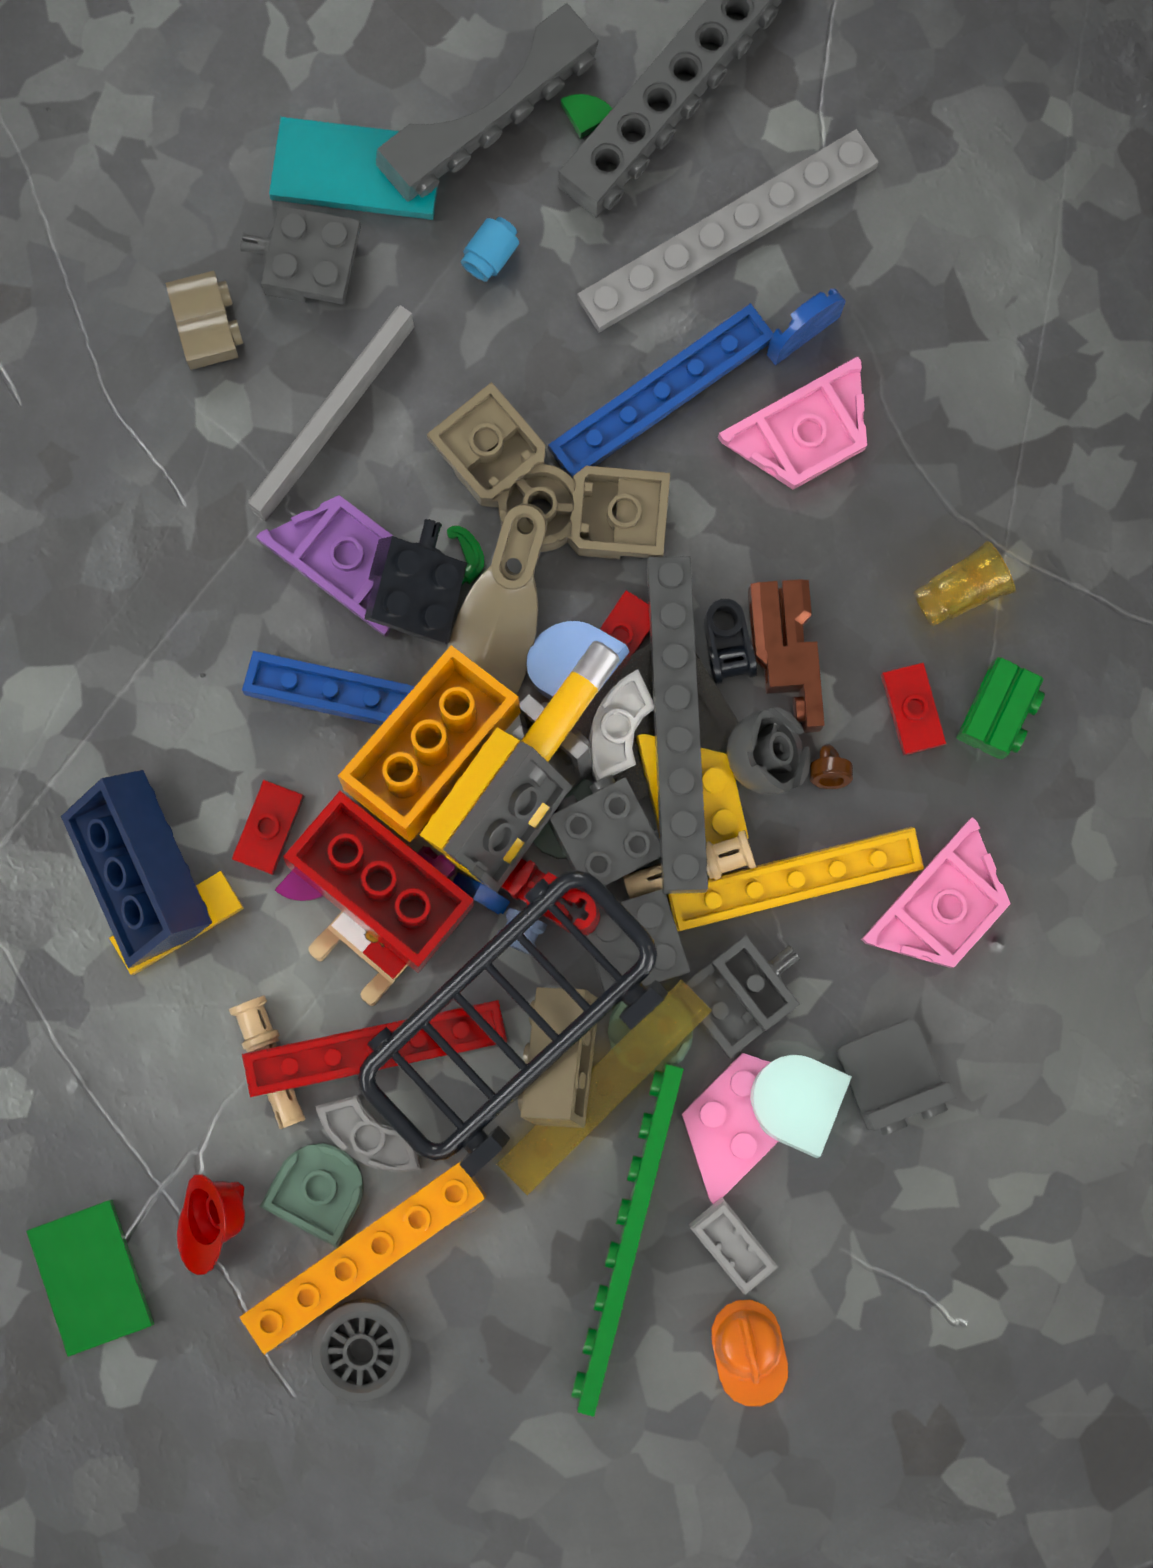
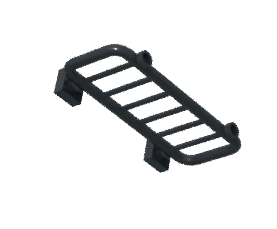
[358,870,668,1178]

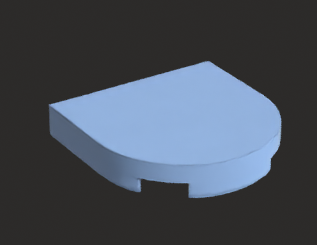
[527,621,629,700]

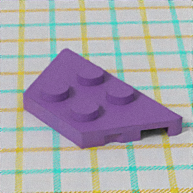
[256,495,393,637]

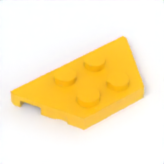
[636,734,749,858]

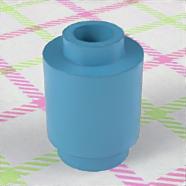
[461,217,520,282]

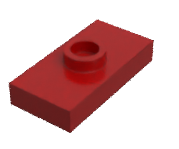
[600,590,650,684]
[881,662,946,756]
[232,780,305,875]

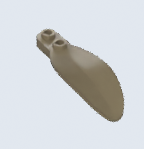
[447,503,547,695]

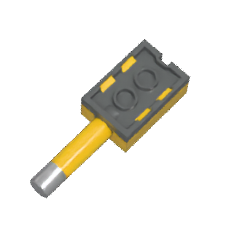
[419,641,620,893]

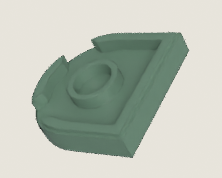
[260,1143,364,1248]

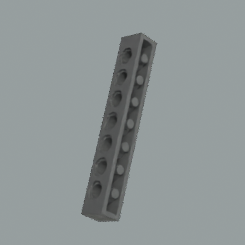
[558,0,783,218]

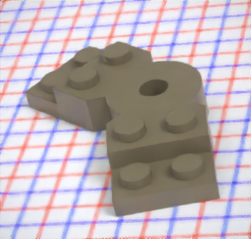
[427,382,670,559]

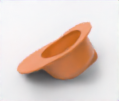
[711,1300,788,1406]

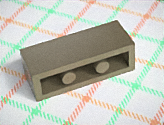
[518,987,598,1128]

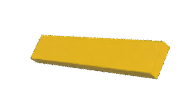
[666,827,924,932]

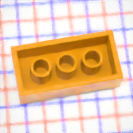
[338,645,521,843]

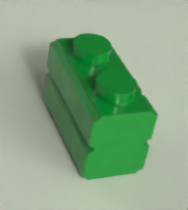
[956,657,1045,759]

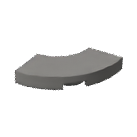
[315,1095,421,1172]

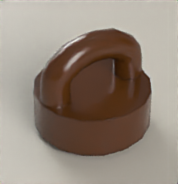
[810,744,853,789]

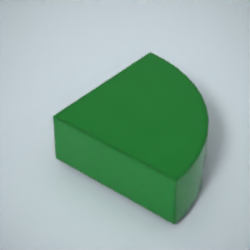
[560,94,612,139]

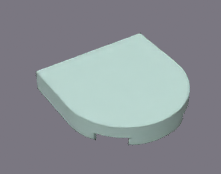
[750,1055,852,1158]

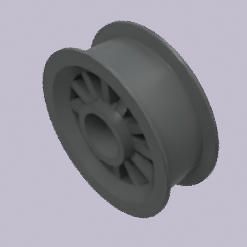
[311,1299,411,1402]

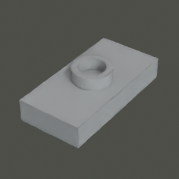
[688,1197,778,1295]

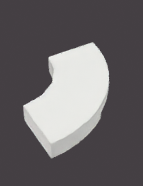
[588,669,654,782]

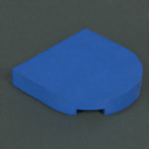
[767,288,846,366]

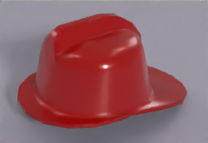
[177,1174,245,1275]

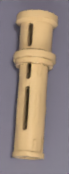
[623,830,756,899]
[228,995,305,1130]

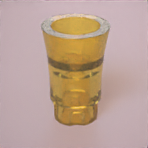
[914,541,1016,626]

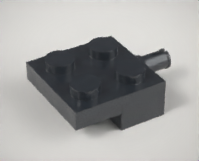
[364,519,467,645]

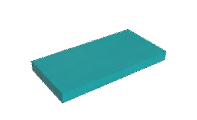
[269,117,438,220]

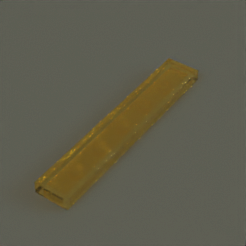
[497,979,712,1195]

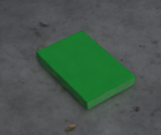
[26,1199,154,1357]

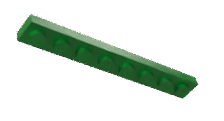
[571,1062,684,1417]

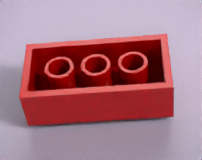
[283,791,474,973]

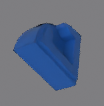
[453,872,510,914]

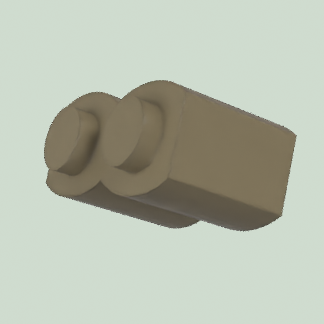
[166,271,243,370]

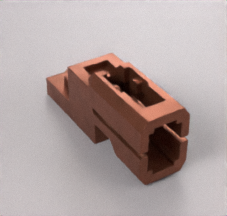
[748,579,825,733]

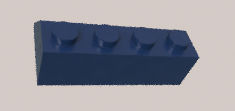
[61,770,212,969]

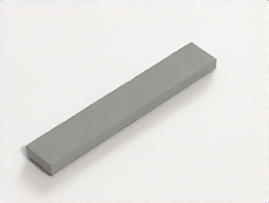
[248,305,415,522]

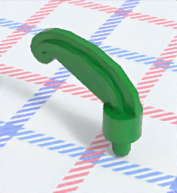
[447,526,484,585]

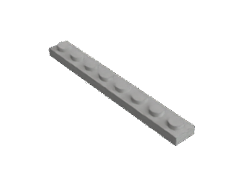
[577,129,879,333]

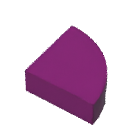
[417,846,455,879]
[275,871,324,901]

